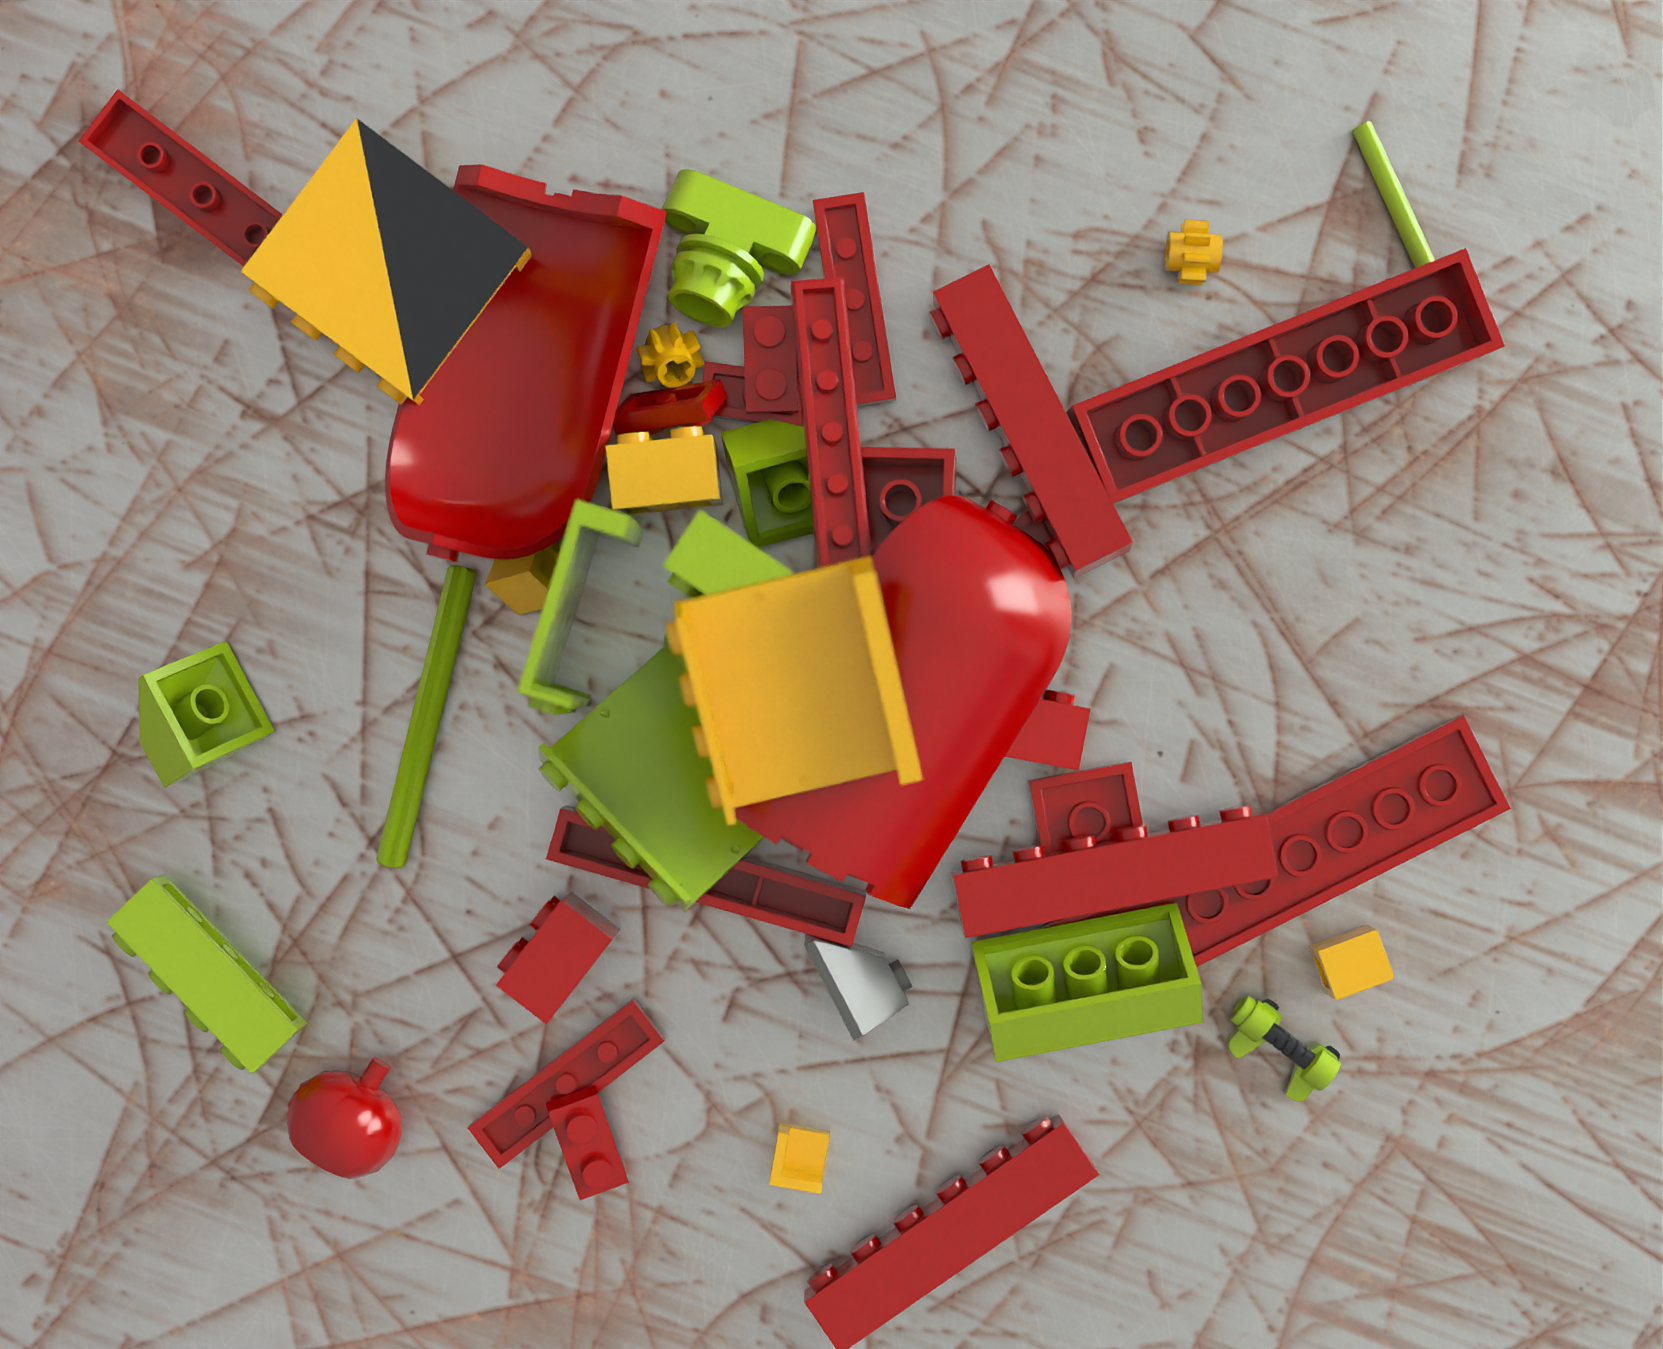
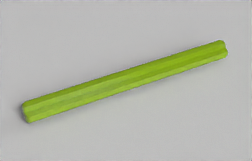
[376,565,476,869]

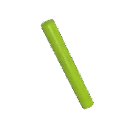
[1352,121,1435,268]

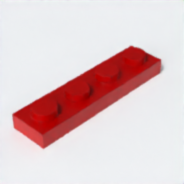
[813,192,896,407]
[467,998,666,1169]

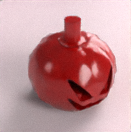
[286,1057,402,1179]

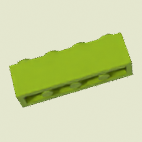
[106,874,308,1074]

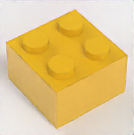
[606,427,723,515]

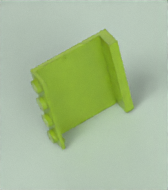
[517,500,645,716]
[538,633,765,912]

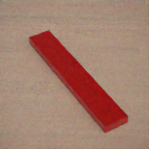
[790,277,872,568]

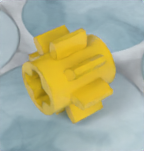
[1165,219,1223,285]
[636,322,705,388]

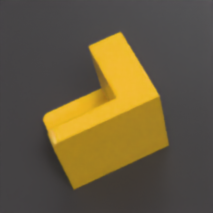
[485,542,561,615]
[1308,925,1394,1000]
[769,1122,830,1194]

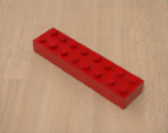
[78,89,283,267]

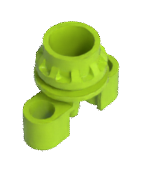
[661,169,817,327]

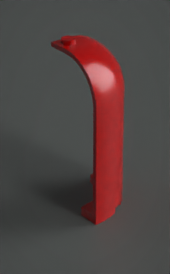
[385,164,667,562]
[721,495,1071,909]

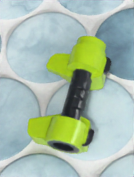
[1227,995,1341,1102]

